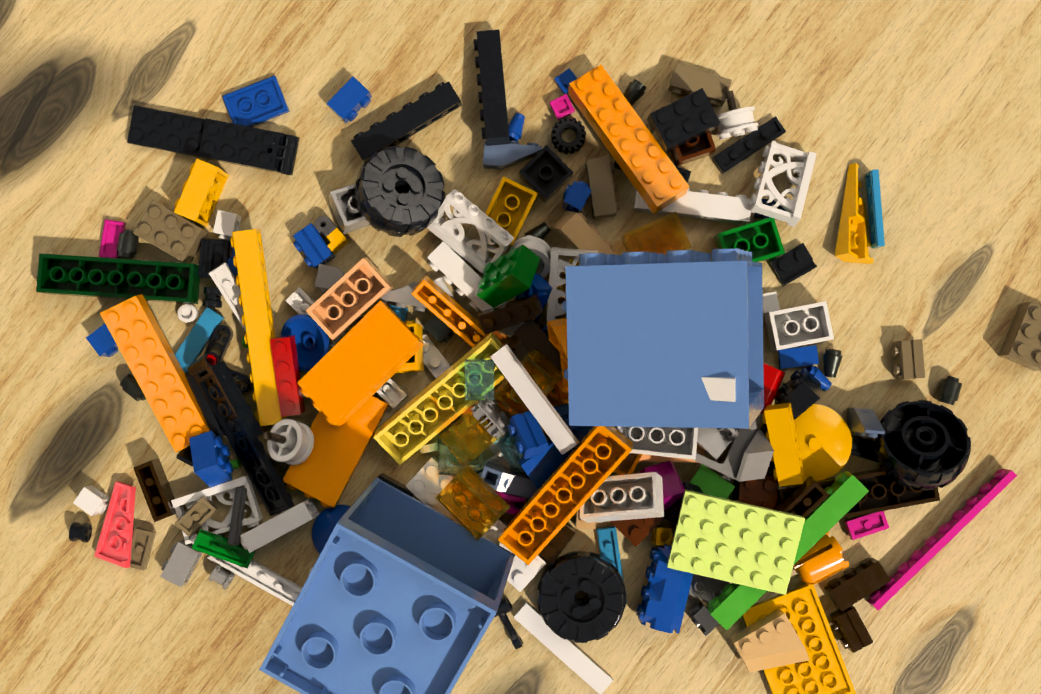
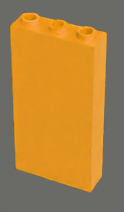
[297,300,424,426]
[283,395,390,508]

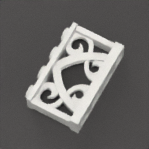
[749,140,817,227]
[427,189,514,275]
[546,247,598,326]
[171,475,263,545]

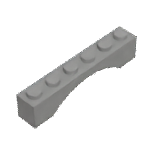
[315,264,429,312]

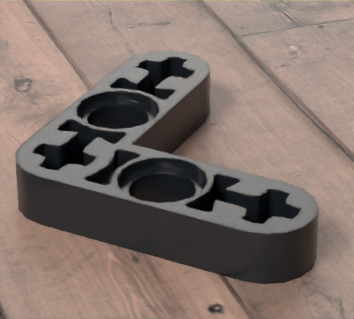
[203,325,253,392]

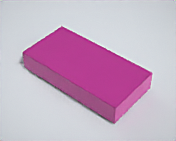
[99,219,126,259]

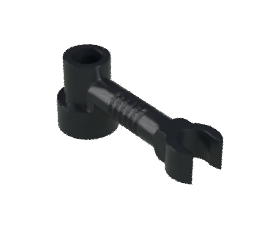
[494,596,524,649]

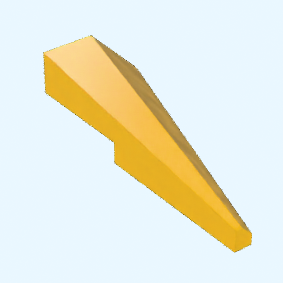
[835,163,874,264]

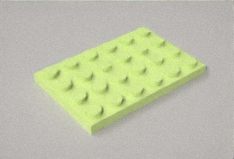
[667,490,805,595]

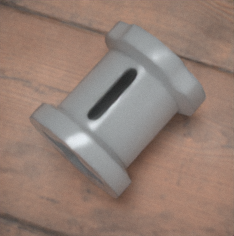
[208,565,235,590]

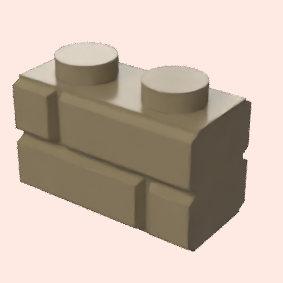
[891,339,925,379]

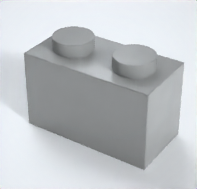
[160,539,203,587]

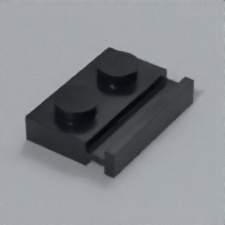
[198,239,231,278]
[769,243,817,286]

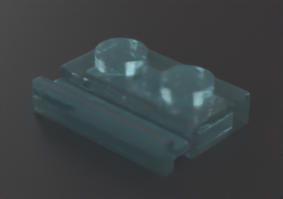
[465,359,494,400]

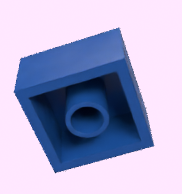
[189,430,233,488]

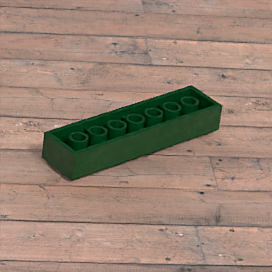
[36,253,200,304]

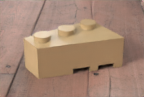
[550,210,615,254]

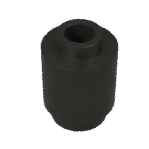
[116,230,139,259]
[120,374,146,401]
[938,376,962,405]

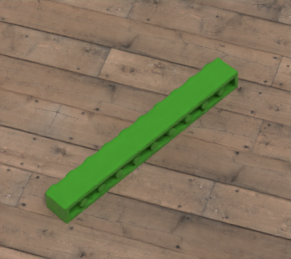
[707,471,869,630]

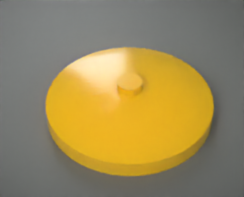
[794,404,852,481]

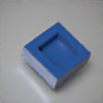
[554,68,577,95]

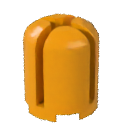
[793,532,849,585]

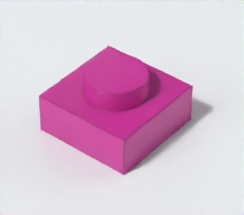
[549,94,575,121]

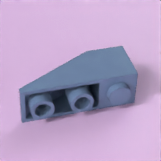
[483,141,542,170]
[847,408,885,438]
[478,461,540,499]

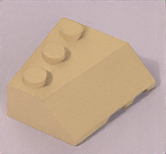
[729,609,810,673]

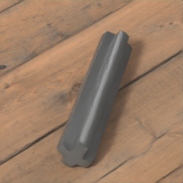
[228,487,247,546]

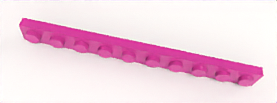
[867,469,1017,610]

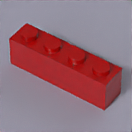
[270,335,305,417]

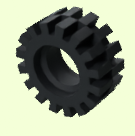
[551,117,586,154]

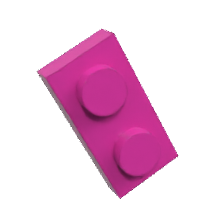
[845,511,889,540]

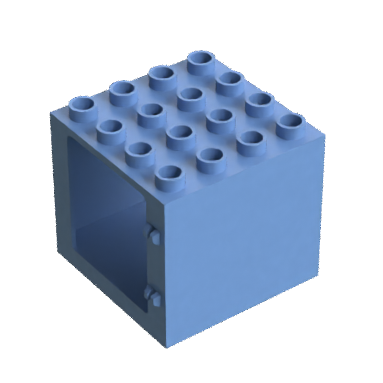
[562,248,764,428]
[259,477,515,694]

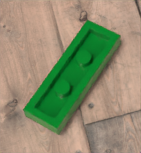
[191,529,255,569]

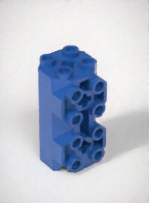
[636,544,693,633]

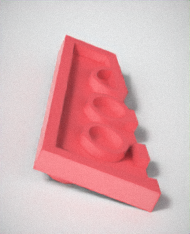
[94,481,136,568]

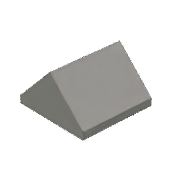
[736,430,774,482]

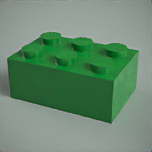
[714,217,785,263]
[476,245,540,308]

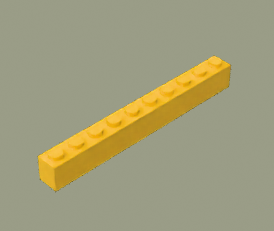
[231,229,287,426]

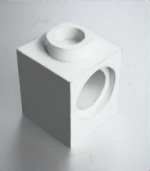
[213,210,241,241]
[73,485,110,516]

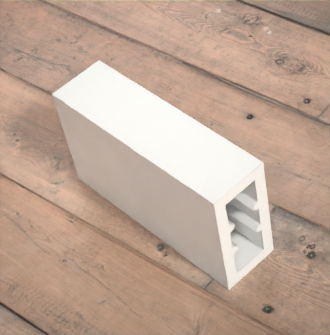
[240,499,320,553]

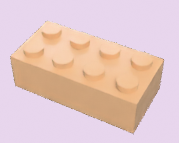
[306,258,393,340]

